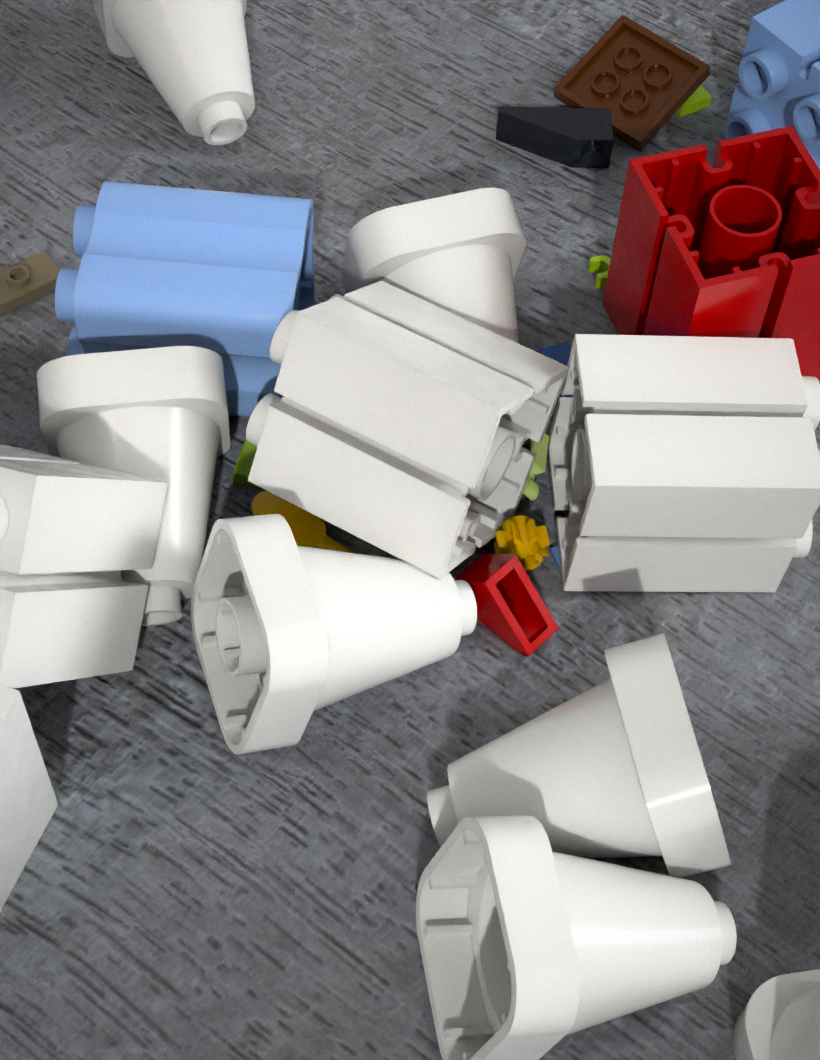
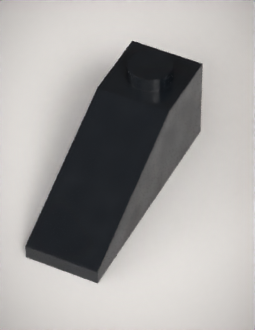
[496,106,614,168]

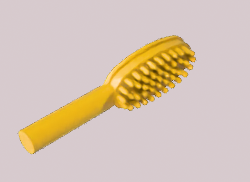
[251,491,354,553]

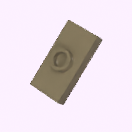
[0,251,60,316]

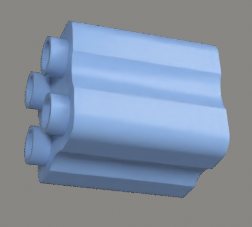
[55,181,315,417]

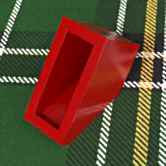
[454,553,559,657]

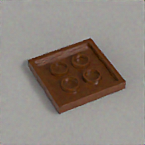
[554,15,710,151]

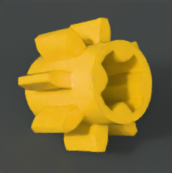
[493,515,551,571]

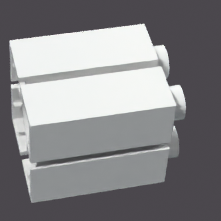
[246,280,570,579]
[547,334,820,593]
[0,445,168,689]

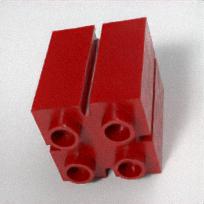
[602,126,820,382]

